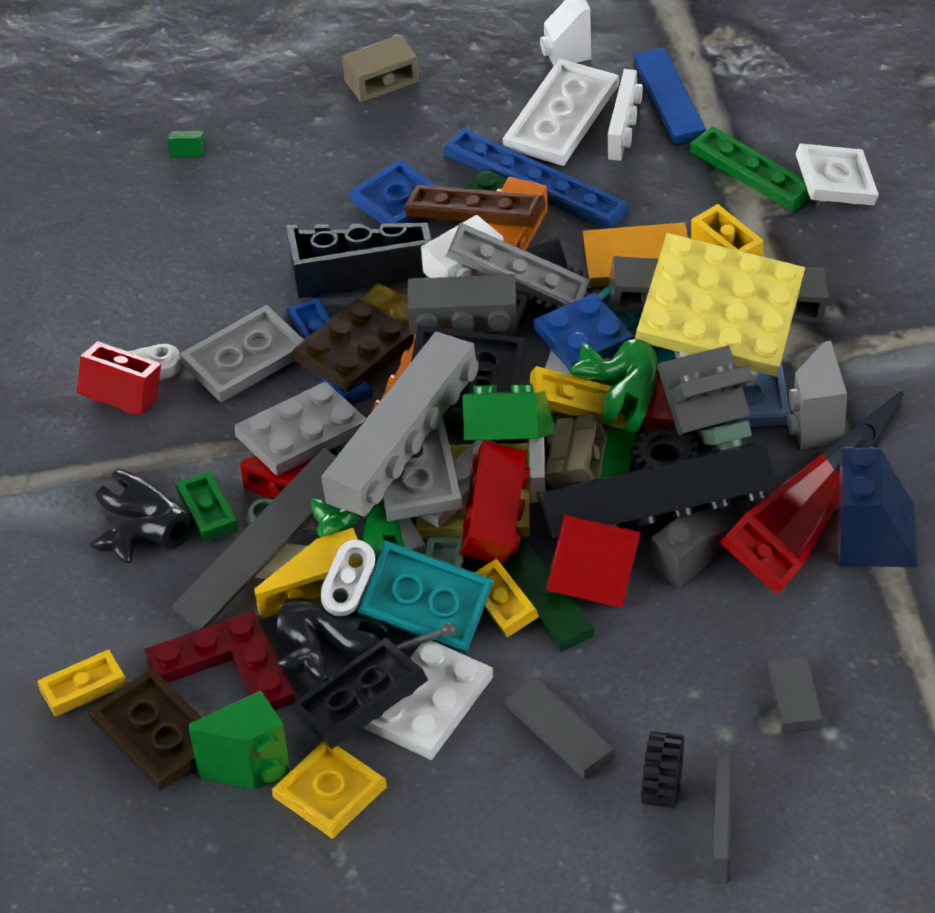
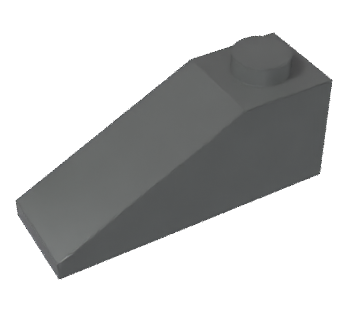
[651,502,746,588]

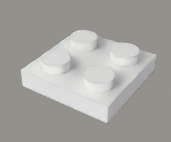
[796,143,879,205]

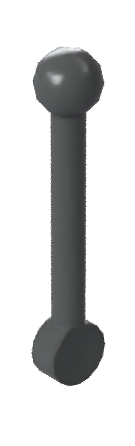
[393,622,457,651]

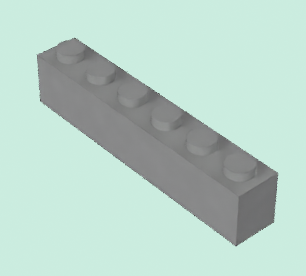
[321,331,479,517]

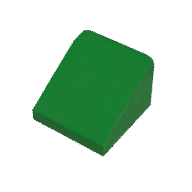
[167,130,205,157]

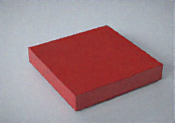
[546,514,640,608]

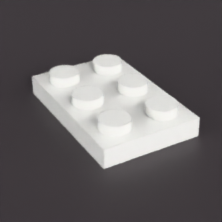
[364,640,493,760]

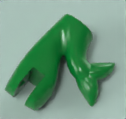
[570,339,658,434]
[311,498,406,567]

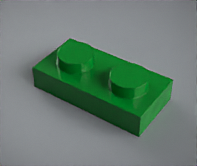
[176,470,238,543]

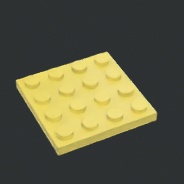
[635,233,805,377]

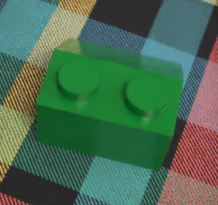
[463,384,555,440]
[188,691,290,789]

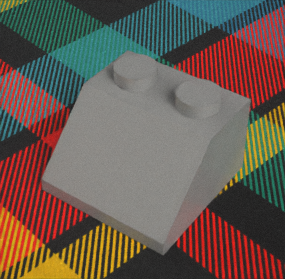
[787,341,847,450]

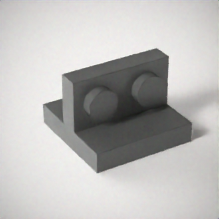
[657,345,753,436]

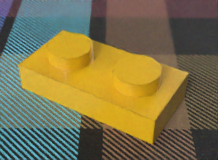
[475,558,539,638]
[37,649,127,717]

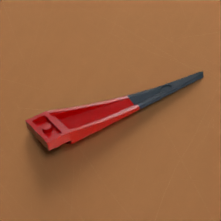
[719,391,904,595]

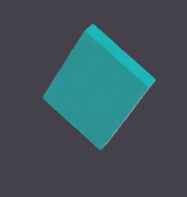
[357,540,494,654]

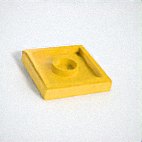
[272,742,387,839]

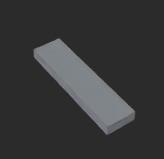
[446,222,590,307]

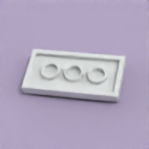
[503,58,619,166]

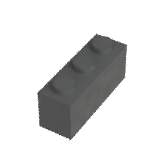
[408,274,517,334]

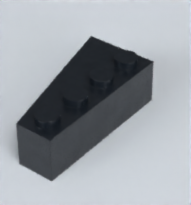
[286,223,432,299]

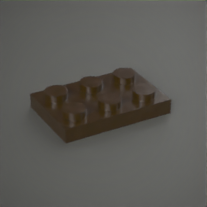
[292,298,414,393]
[88,668,202,791]

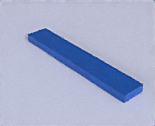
[444,128,628,229]

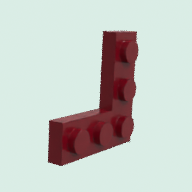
[144,610,296,710]

